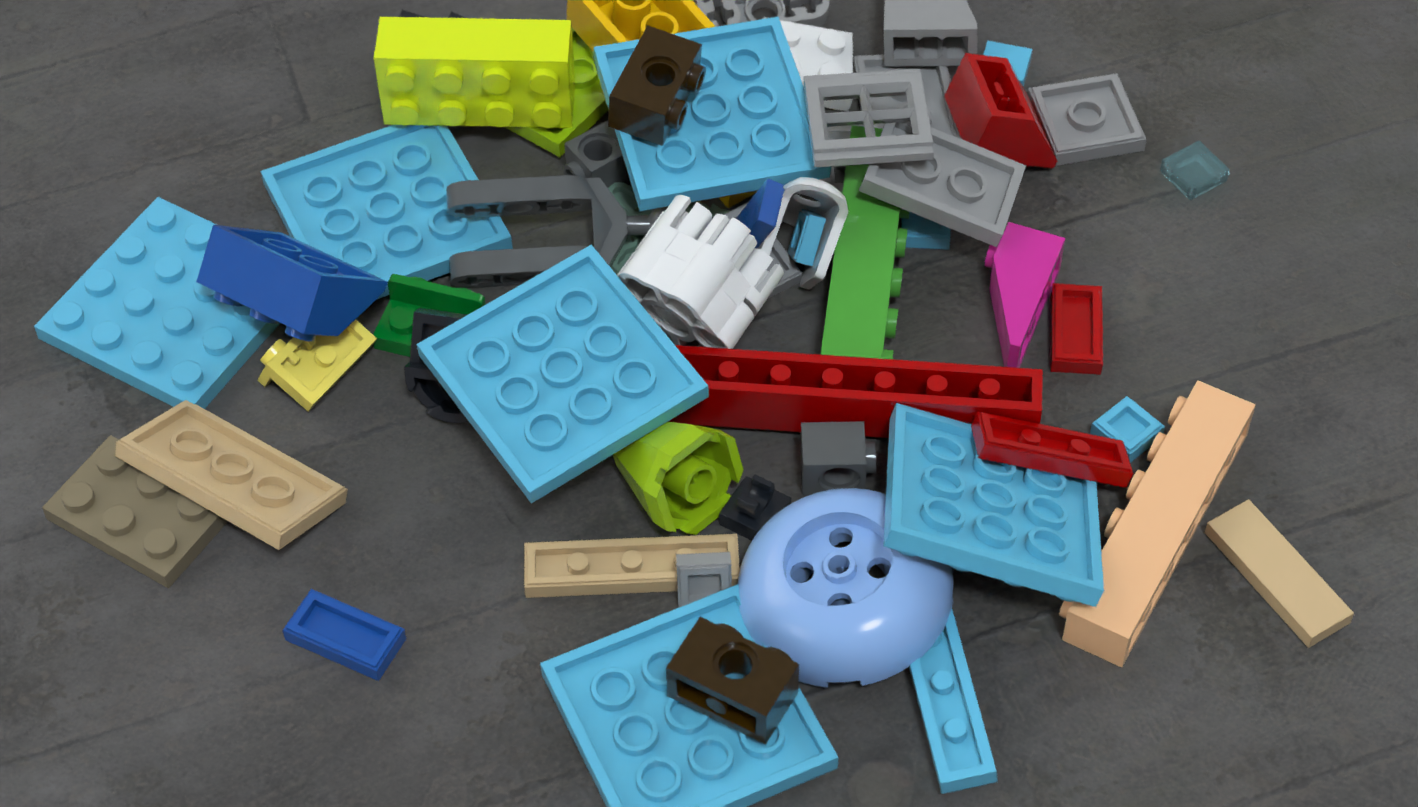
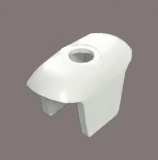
[758,177,849,290]

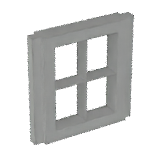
[804,68,934,167]

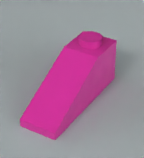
[985,222,1065,368]

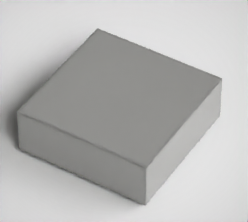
[676,552,732,608]

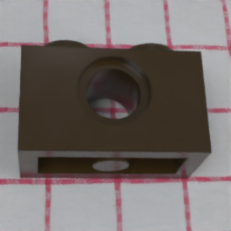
[608,25,706,146]
[666,617,799,745]

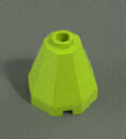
[613,422,744,535]

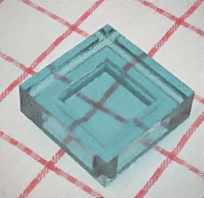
[1160,141,1230,200]

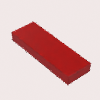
[971,412,1133,488]

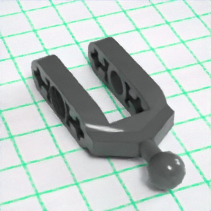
[446,175,668,288]

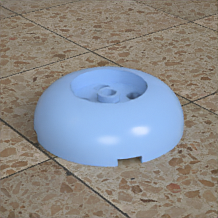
[738,488,953,687]

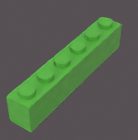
[821,125,910,359]

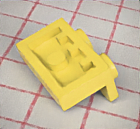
[257,319,377,412]

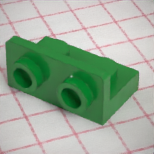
[373,274,486,357]

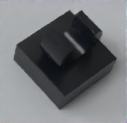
[719,474,791,541]

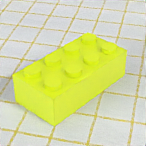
[374,17,575,128]

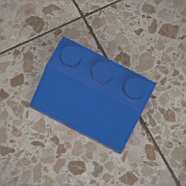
[196,225,388,341]

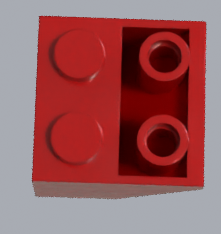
[944,53,1058,168]

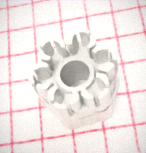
[617,195,784,349]

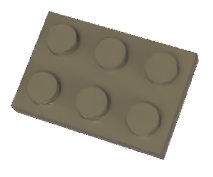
[42,435,228,589]

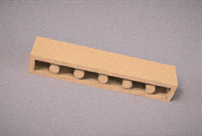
[1059,380,1256,667]

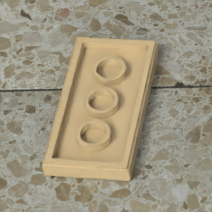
[115,400,348,550]

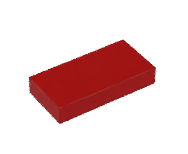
[1050,283,1103,375]

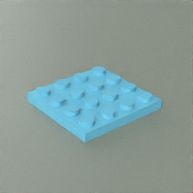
[593,17,832,211]
[261,125,513,300]
[34,197,280,409]
[416,245,709,503]
[883,403,1104,607]
[540,584,839,807]

